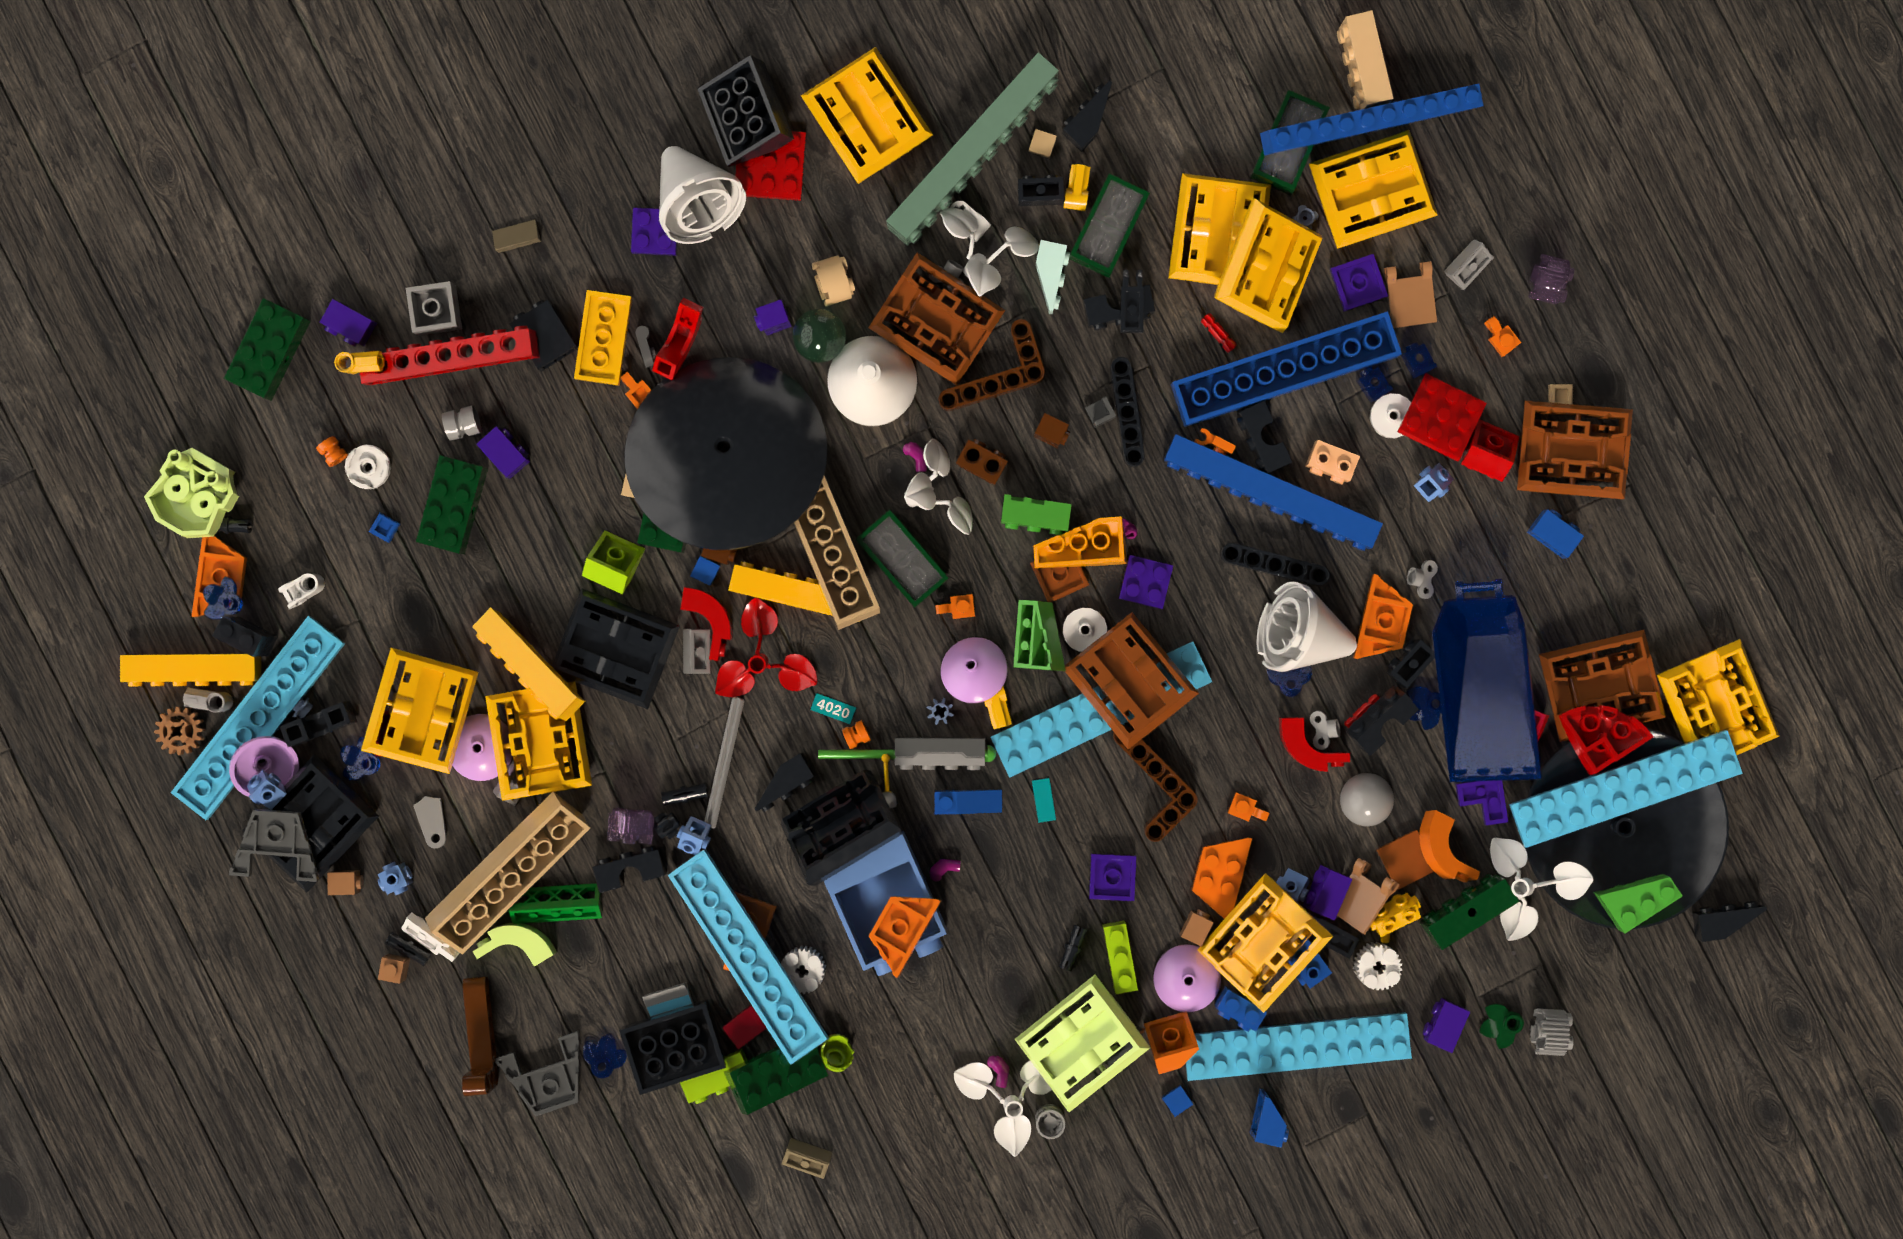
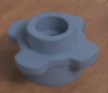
[1292,205,1318,229]
[292,697,313,718]

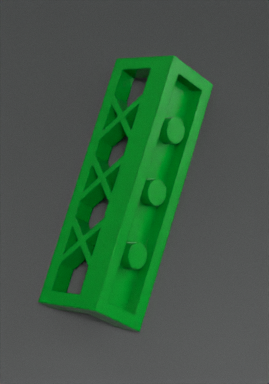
[509,884,603,924]

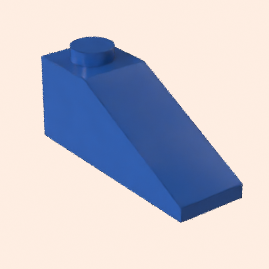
[934,790,1002,814]

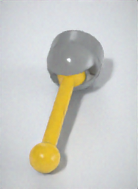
[881,754,897,808]

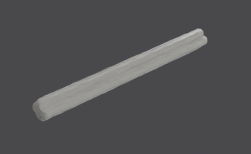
[704,697,744,828]

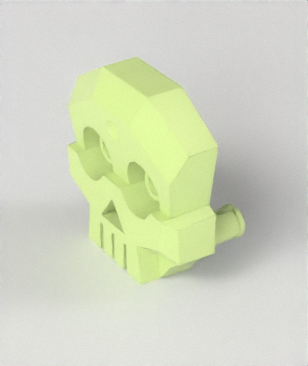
[144,448,239,538]

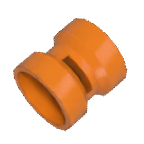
[316,436,348,467]
[841,720,871,749]

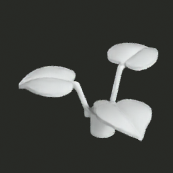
[939,208,1040,296]
[904,438,973,535]
[1490,838,1594,941]
[954,1061,1052,1157]

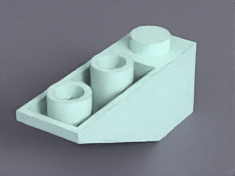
[1036,240,1070,314]

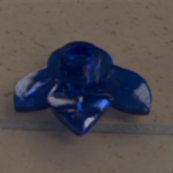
[203,576,243,619]
[1267,665,1312,697]
[1407,686,1447,730]
[340,737,380,780]
[583,1033,627,1079]

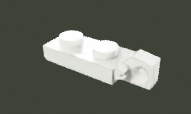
[401,912,460,962]

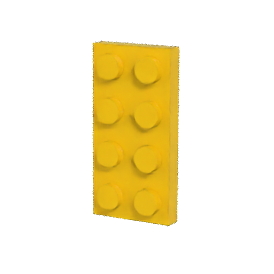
[574,290,632,386]

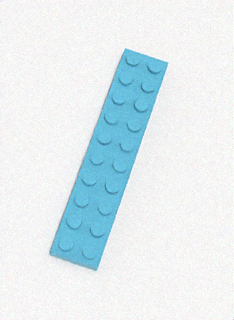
[171,616,345,820]
[990,641,1212,778]
[1509,730,1743,848]
[668,850,829,1065]
[1185,1012,1412,1081]

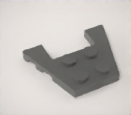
[229,809,319,882]
[494,1030,580,1117]

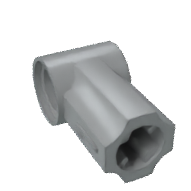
[183,687,233,713]

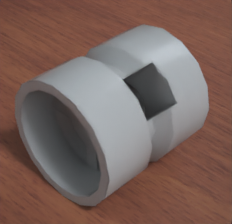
[442,405,482,441]
[1035,1104,1065,1139]

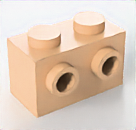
[1305,440,1360,485]

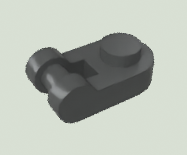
[636,326,656,368]

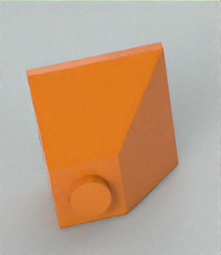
[1144,1012,1199,1074]

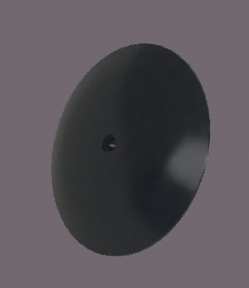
[625,357,827,550]
[1525,728,1729,929]

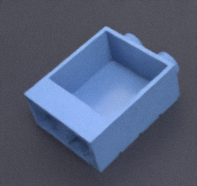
[824,831,947,976]

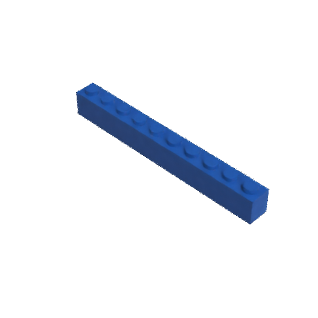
[1260,84,1484,156]
[1163,434,1383,551]

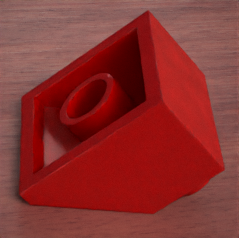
[1461,419,1519,482]

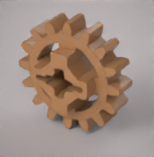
[154,706,206,755]

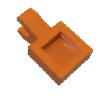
[1484,316,1521,357]
[620,372,652,410]
[1194,428,1236,455]
[935,594,975,619]
[1227,792,1270,822]

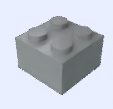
[406,281,462,336]

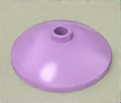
[941,637,1008,703]
[452,714,513,781]
[229,736,299,797]
[1153,944,1221,1012]

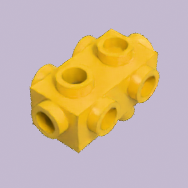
[1370,893,1421,943]

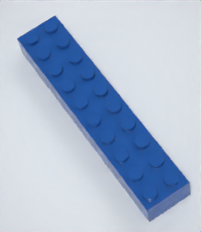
[1171,311,1402,427]

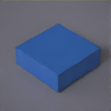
[369,512,400,543]
[690,556,721,586]
[1162,1085,1193,1117]

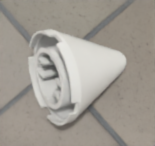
[659,146,746,244]
[828,336,917,426]
[1257,582,1357,672]

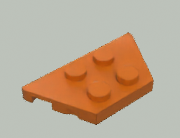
[191,536,247,617]
[1353,574,1413,659]
[1192,837,1252,919]
[868,896,941,978]

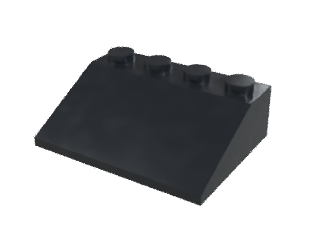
[698,55,794,167]
[619,999,726,1095]

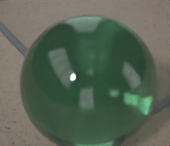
[792,309,846,363]

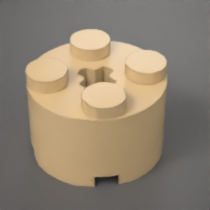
[812,255,855,306]

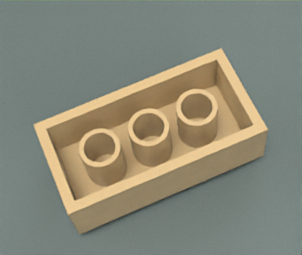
[1337,10,1393,110]

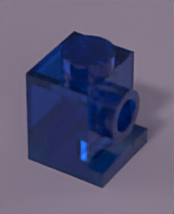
[1401,342,1437,379]
[1356,366,1393,403]

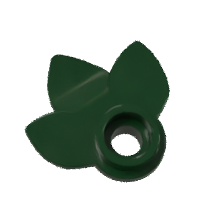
[1479,1004,1524,1049]

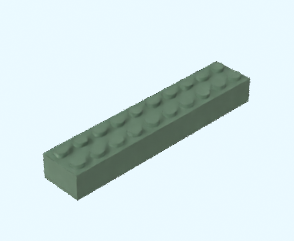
[886,52,1059,246]

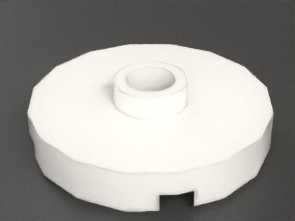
[1370,393,1411,439]
[345,444,391,489]
[1063,608,1107,652]

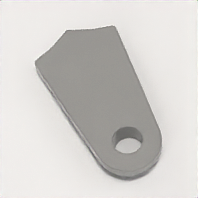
[413,796,447,848]

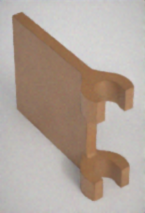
[1384,261,1437,328]
[1337,858,1400,935]

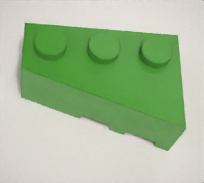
[1001,494,1071,535]
[1013,600,1066,671]
[1594,874,1682,934]

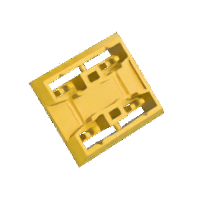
[801,47,933,184]
[1309,130,1438,249]
[1168,173,1271,288]
[1214,199,1322,333]
[1656,639,1779,755]
[361,648,479,774]
[485,681,592,801]
[1197,873,1333,1013]

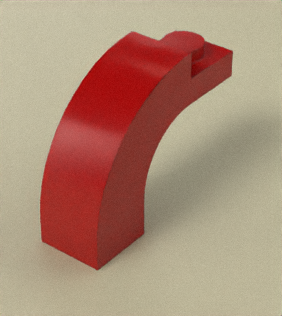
[652,298,704,380]
[680,587,733,661]
[1279,717,1350,772]

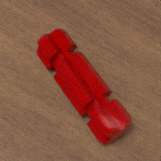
[1201,313,1237,353]
[1344,694,1380,728]

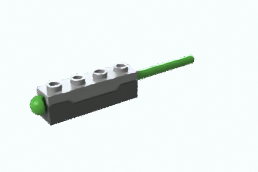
[818,737,996,770]

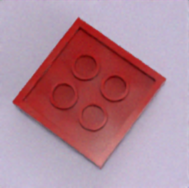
[735,131,806,201]
[1397,373,1487,461]

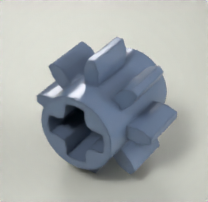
[927,698,954,725]

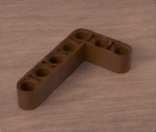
[939,319,1045,411]
[1112,725,1198,842]
[462,976,498,1096]

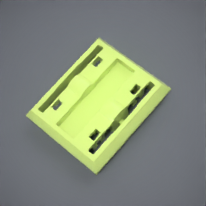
[1015,975,1151,1112]

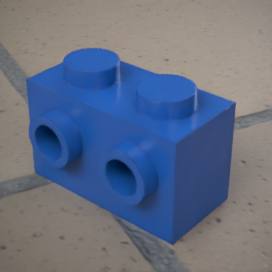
[1527,509,1584,559]
[1288,937,1332,989]
[1214,986,1267,1032]

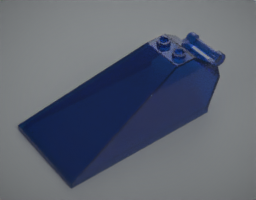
[1432,579,1542,782]

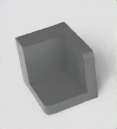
[1085,396,1116,428]

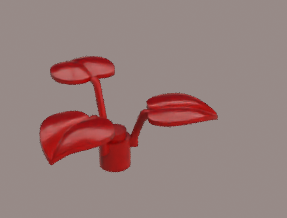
[715,598,818,697]

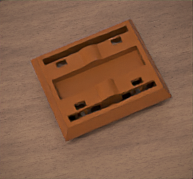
[868,252,1005,386]
[1517,401,1633,499]
[1065,612,1199,750]
[1538,629,1666,742]

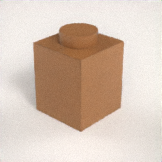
[327,870,364,895]
[1180,909,1213,947]
[378,954,410,984]

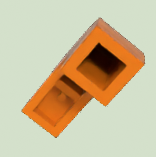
[1419,810,1480,883]

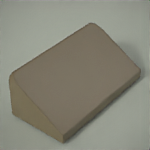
[492,220,541,253]
[782,1138,832,1179]

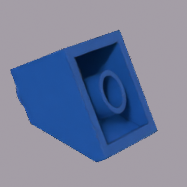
[1250,1089,1289,1148]

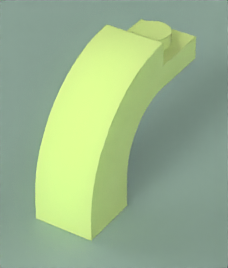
[472,923,557,966]

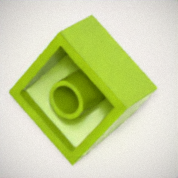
[582,530,645,594]

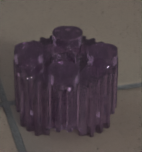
[1528,254,1574,304]
[607,808,654,844]

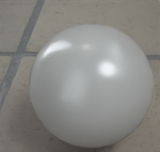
[1340,773,1394,827]

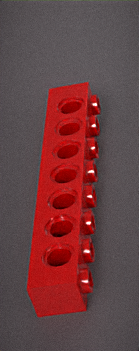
[360,326,540,386]

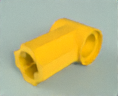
[1063,164,1090,211]
[334,351,385,374]
[984,686,1012,729]

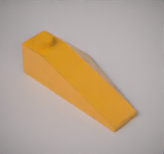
[1033,516,1127,568]

